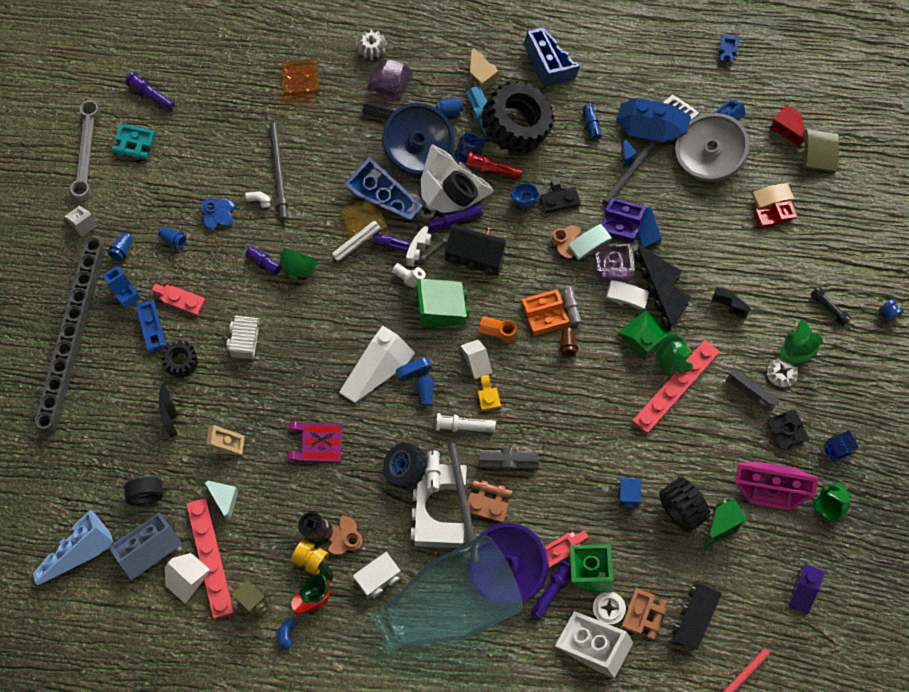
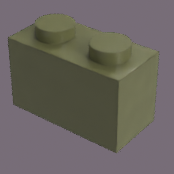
[232,580,269,620]

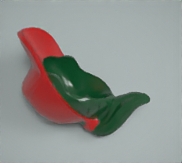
[291,560,334,614]

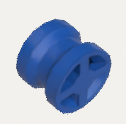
[879,299,904,322]

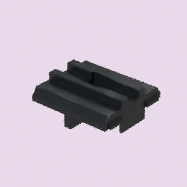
[767,409,809,450]

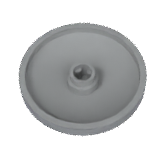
[675,113,750,182]

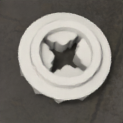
[767,358,799,387]
[593,592,626,625]

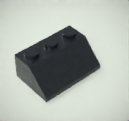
[445,224,506,276]

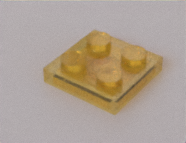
[340,200,387,238]

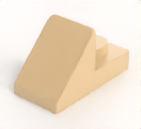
[206,425,245,455]

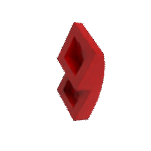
[753,201,797,229]

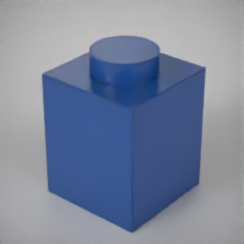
[618,478,641,510]

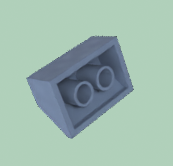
[109,512,182,580]

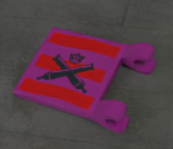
[287,421,342,463]

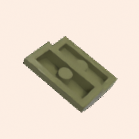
[802,129,839,173]

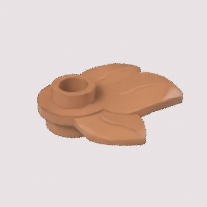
[550,225,581,259]
[328,515,363,555]

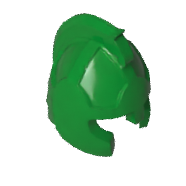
[780,320,823,364]
[656,332,693,374]
[813,483,850,522]

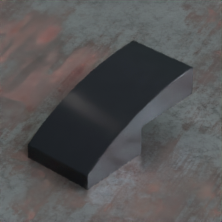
[712,287,750,319]

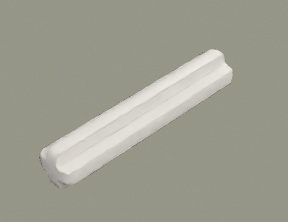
[332,221,380,261]

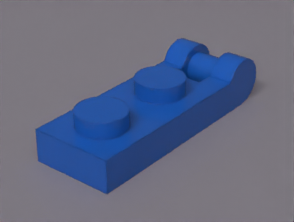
[135,299,167,354]

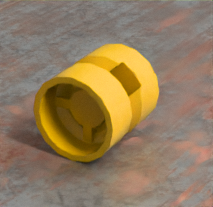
[291,539,329,575]

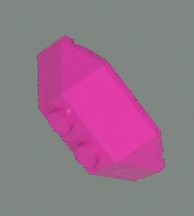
[734,461,819,510]

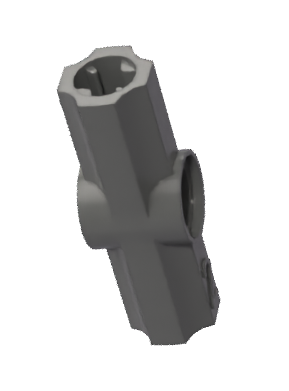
[479,448,539,472]

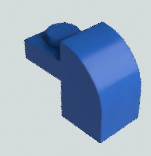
[102,266,141,309]

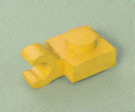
[478,375,501,411]

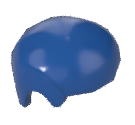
[511,183,540,209]

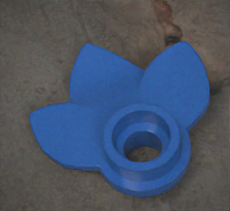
[201,199,236,231]

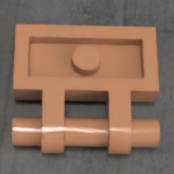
[468,480,512,524]
[621,588,668,640]

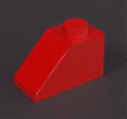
[770,105,805,147]

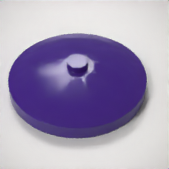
[468,523,549,606]

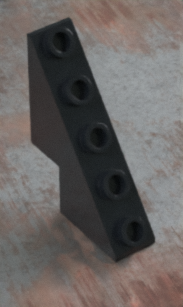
[634,245,691,331]

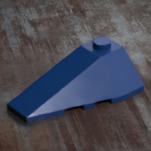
[344,157,423,220]

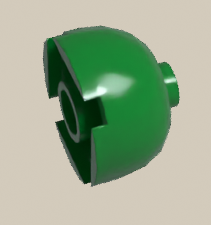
[280,247,318,280]

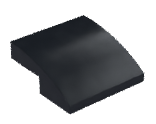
[159,384,178,437]

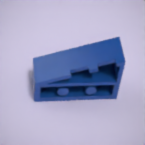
[523,27,580,86]

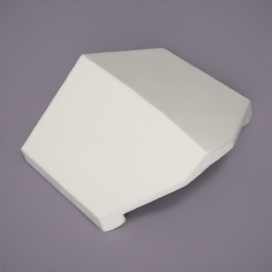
[165,553,211,603]

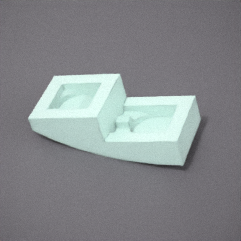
[568,224,611,260]

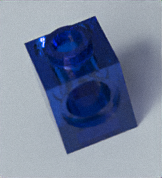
[824,430,859,462]

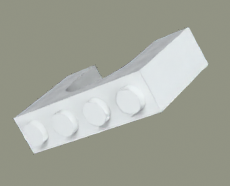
[411,464,467,548]

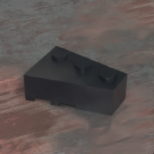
[672,580,722,651]

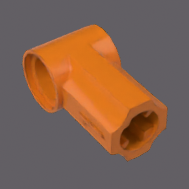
[478,316,517,343]

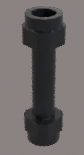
[811,287,851,326]

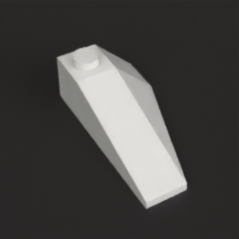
[339,326,415,403]

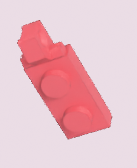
[152,284,206,317]
[545,530,589,569]

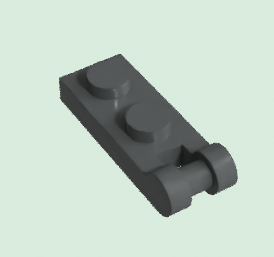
[726,368,778,411]

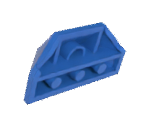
[617,98,691,143]

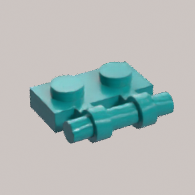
[112,123,156,160]

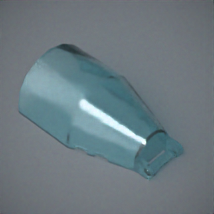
[370,535,523,653]

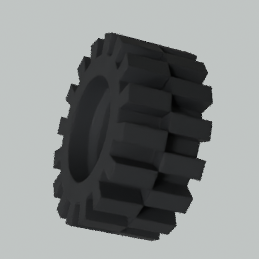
[161,340,198,378]

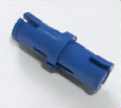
[583,104,602,140]

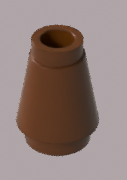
[559,328,579,357]

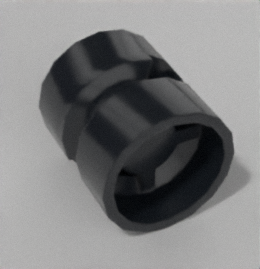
[298,512,333,544]

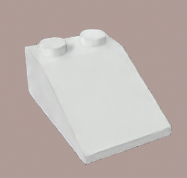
[555,611,633,678]

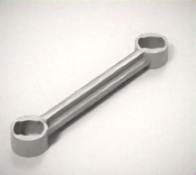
[70,100,100,201]

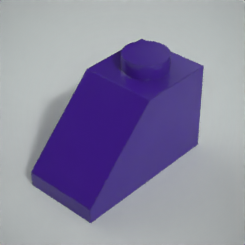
[788,564,825,614]

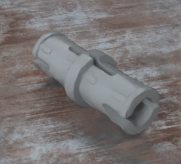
[561,286,582,326]

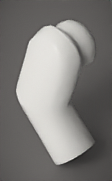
[246,192,271,208]

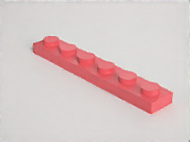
[632,340,720,435]
[186,498,234,620]

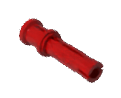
[465,151,522,180]

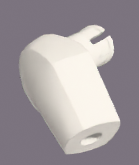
[392,263,426,288]

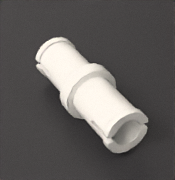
[425,451,441,493]

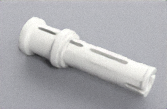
[436,413,496,433]

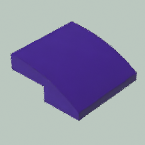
[601,197,647,243]

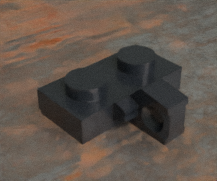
[540,177,581,214]

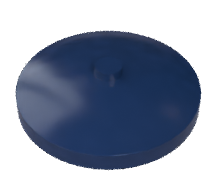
[382,103,455,175]

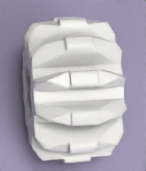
[357,29,387,61]

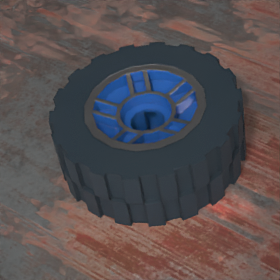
[383,442,427,489]

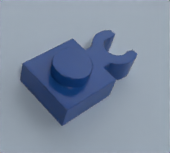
[719,34,740,66]

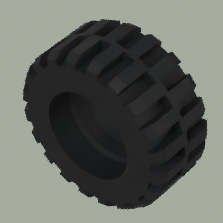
[481,81,554,154]

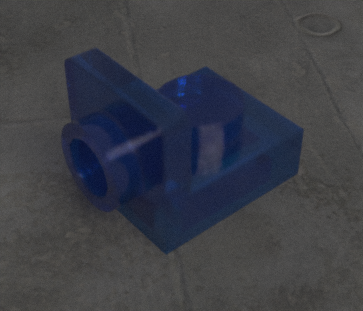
[454,133,482,163]

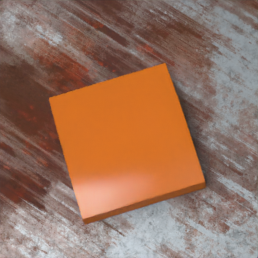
[522,289,570,336]

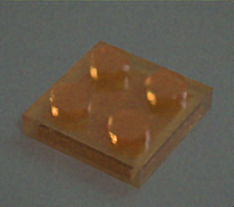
[282,59,320,96]

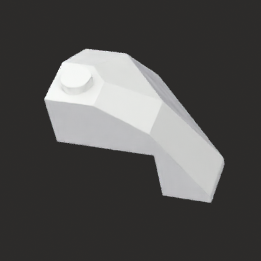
[421,144,494,213]

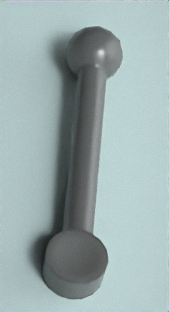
[419,236,449,262]

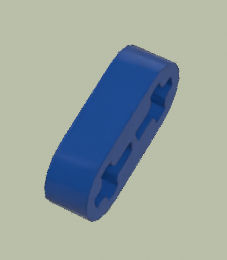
[395,357,433,381]

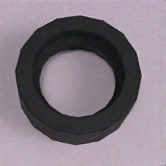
[442,171,478,207]
[124,477,164,505]

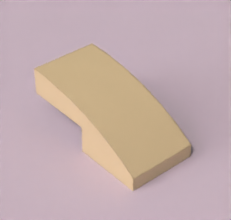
[751,183,795,209]

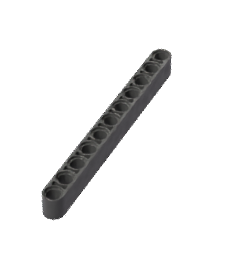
[35,237,105,435]

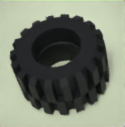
[659,477,711,532]

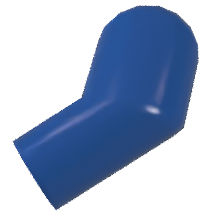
[277,617,297,649]

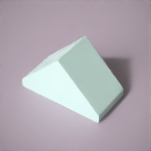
[205,481,238,521]

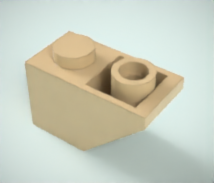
[470,49,498,92]

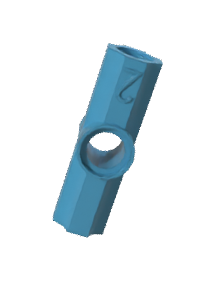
[466,86,491,140]

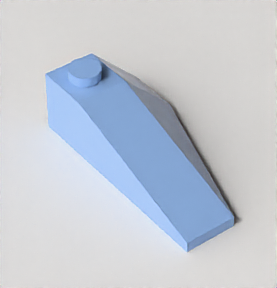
[33,510,113,585]

